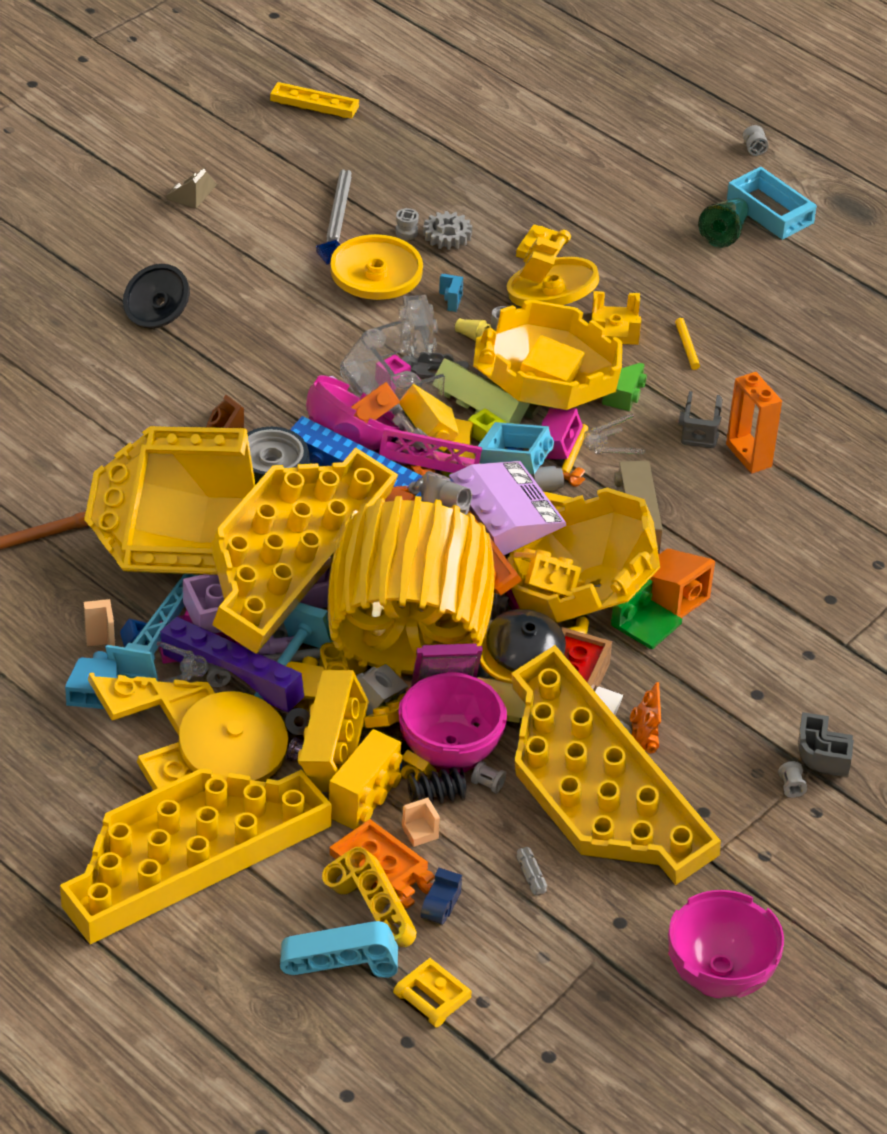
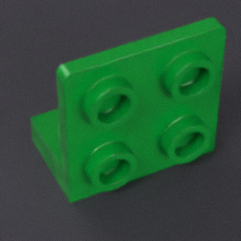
[611,579,682,649]

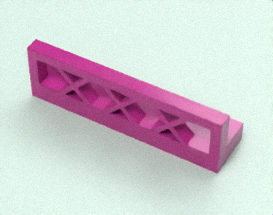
[379,427,482,473]

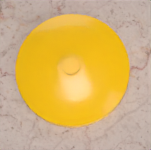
[330,234,423,300]
[507,257,599,307]
[178,691,288,782]

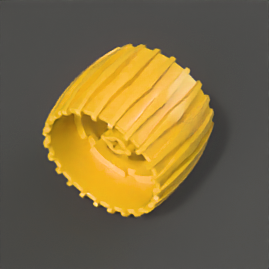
[328,496,494,677]

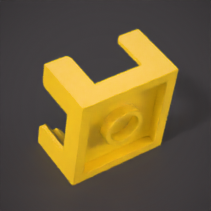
[591,291,641,345]

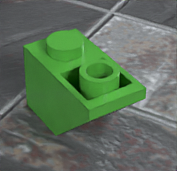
[602,363,647,411]

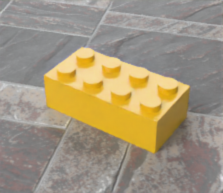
[298,670,369,792]

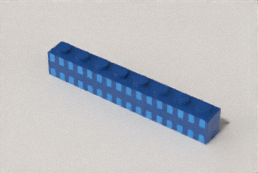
[290,416,422,501]

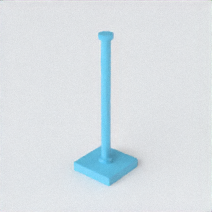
[254,603,333,700]

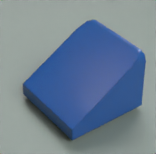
[120,619,154,648]

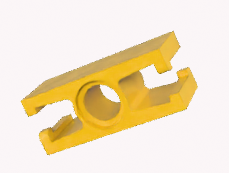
[519,236,560,283]

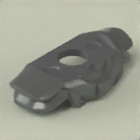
[402,352,469,379]

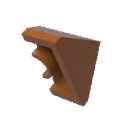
[206,395,244,428]

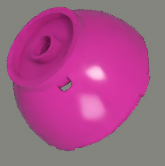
[399,672,507,774]

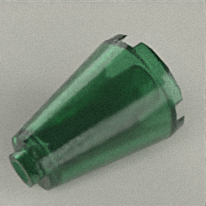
[698,198,749,248]

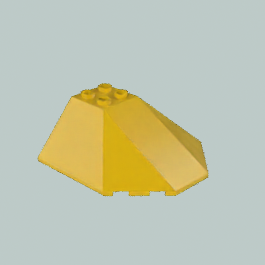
[84,426,255,575]

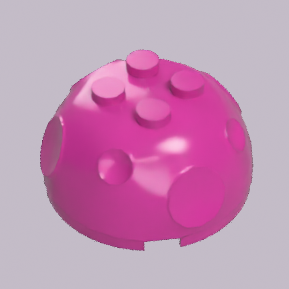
[306,375,400,453]
[668,890,784,999]

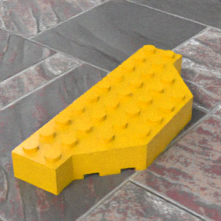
[211,447,398,654]
[511,645,721,885]
[60,768,332,944]

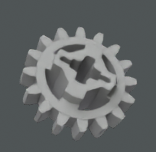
[423,211,472,250]

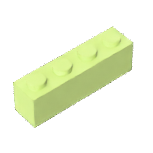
[431,358,530,424]

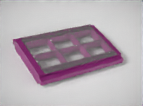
[411,644,483,687]

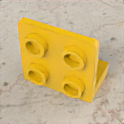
[513,548,581,597]

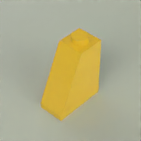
[399,384,459,452]

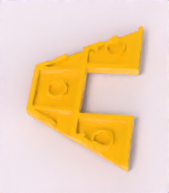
[88,673,215,791]

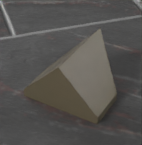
[165,168,217,209]

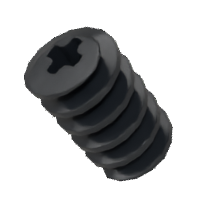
[407,767,467,805]

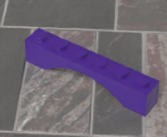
[160,617,304,712]

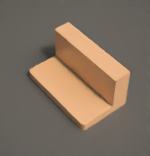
[84,599,115,646]

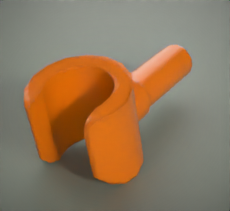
[563,467,585,487]

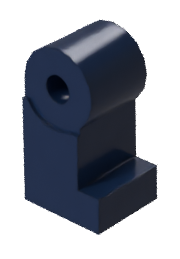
[421,868,462,925]

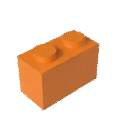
[351,382,400,423]

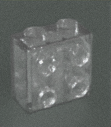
[398,295,438,358]

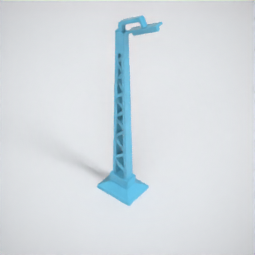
[105,574,202,682]

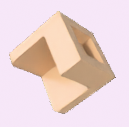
[402,798,440,847]

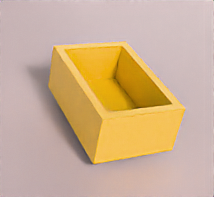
[329,729,403,830]

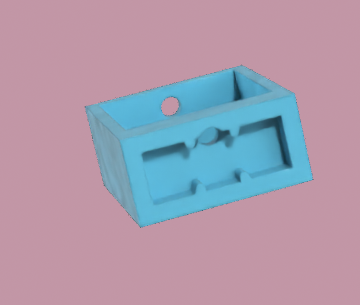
[478,422,554,474]

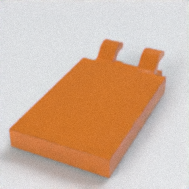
[329,819,435,909]

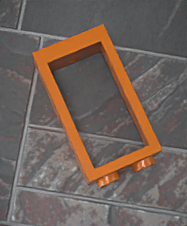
[726,372,782,474]

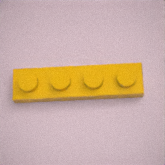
[270,82,359,119]

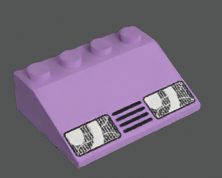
[449,461,566,555]

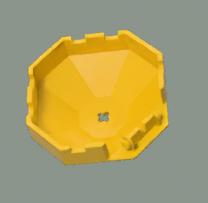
[473,299,622,410]
[508,488,660,623]

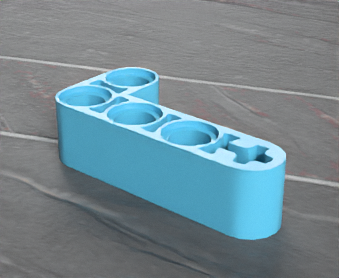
[280,921,398,978]

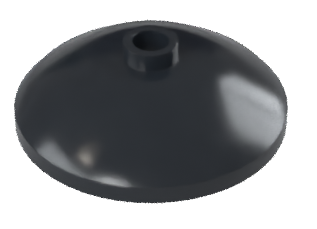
[123,264,190,329]
[486,609,566,672]

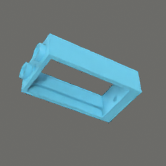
[727,166,817,240]

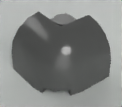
[798,712,854,778]

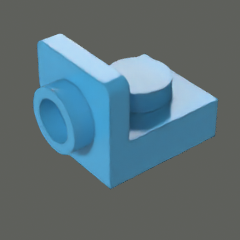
[439,274,463,312]

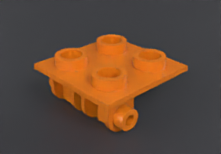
[630,682,661,753]

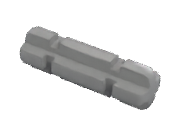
[516,847,547,895]

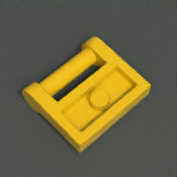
[516,224,571,259]
[393,958,472,1028]

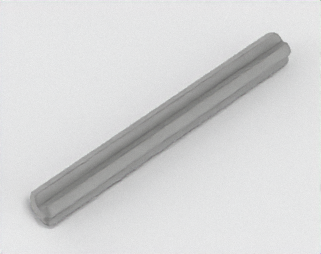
[327,169,351,245]

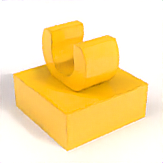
[401,750,436,781]

